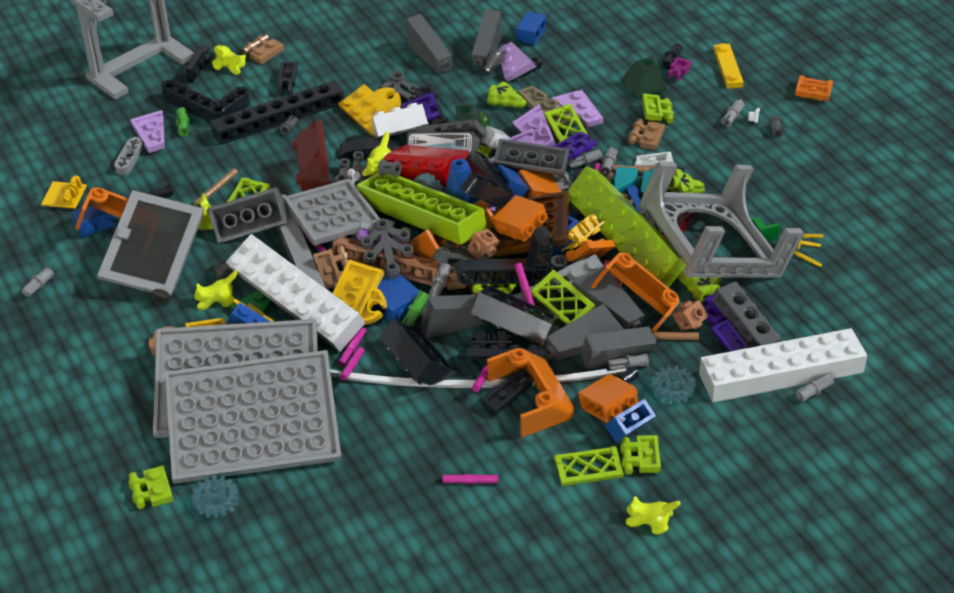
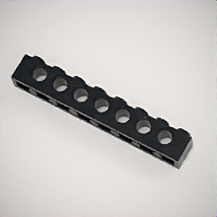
[210,80,344,145]

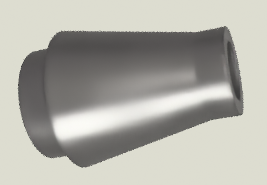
[484,48,506,73]

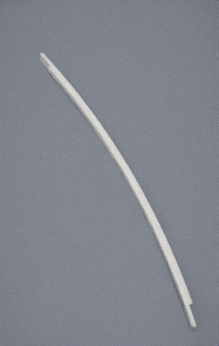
[330,368,626,388]

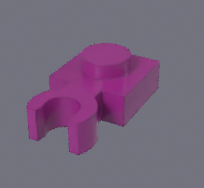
[668,57,692,81]

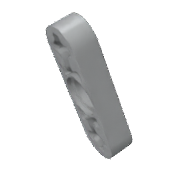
[114,137,144,175]

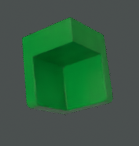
[752,217,780,242]

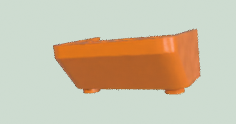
[75,187,161,256]
[408,200,495,261]
[591,252,679,333]
[487,348,574,438]

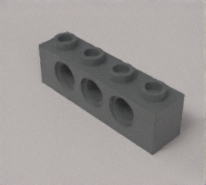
[713,281,781,348]

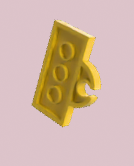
[338,84,401,138]
[332,260,387,340]

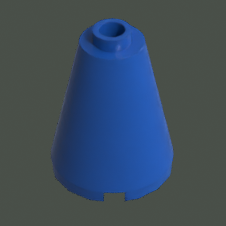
[445,159,478,204]

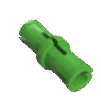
[176,107,190,137]
[402,290,429,326]

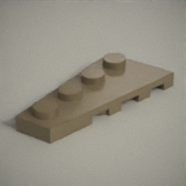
[518,86,582,131]

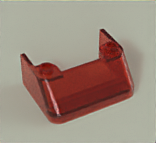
[292,119,330,192]

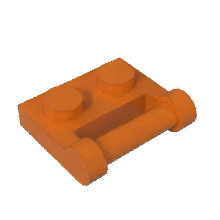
[795,75,833,101]
[566,239,616,262]

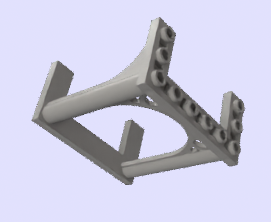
[70,0,194,99]
[638,161,804,278]

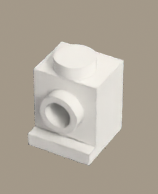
[481,126,510,150]

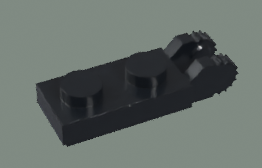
[186,45,211,83]
[278,62,298,95]
[481,369,535,416]

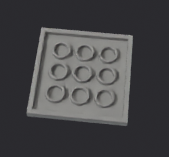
[284,178,380,246]

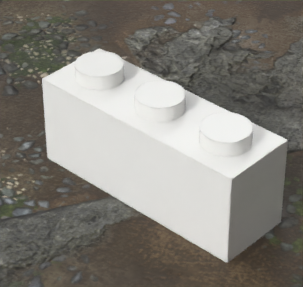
[371,103,428,138]

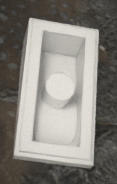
[635,152,673,168]

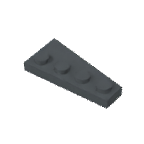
[415,119,486,138]

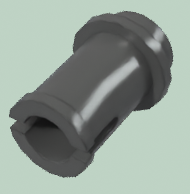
[280,115,298,135]
[769,116,784,138]

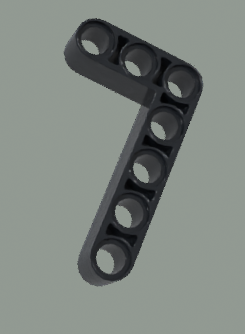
[161,80,250,123]
[461,151,514,209]
[454,226,555,285]

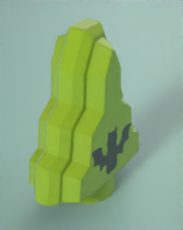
[487,81,527,109]
[667,168,705,193]
[677,269,722,303]

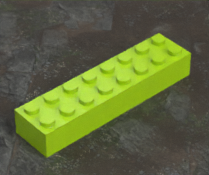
[567,166,686,288]
[357,173,487,245]

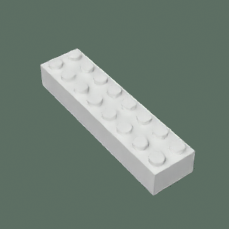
[226,234,365,352]
[699,328,867,402]

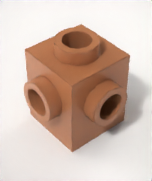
[467,229,500,259]
[672,300,709,331]

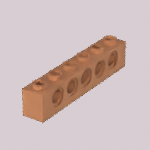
[332,237,440,286]

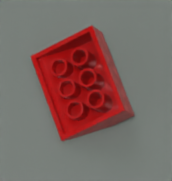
[383,145,469,187]

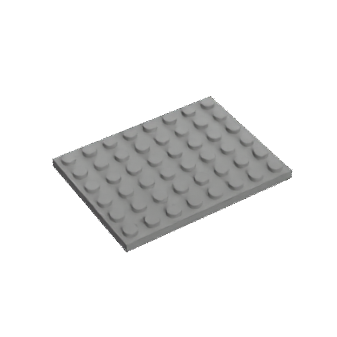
[153,319,318,438]
[165,350,342,484]

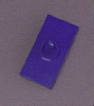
[711,319,750,352]

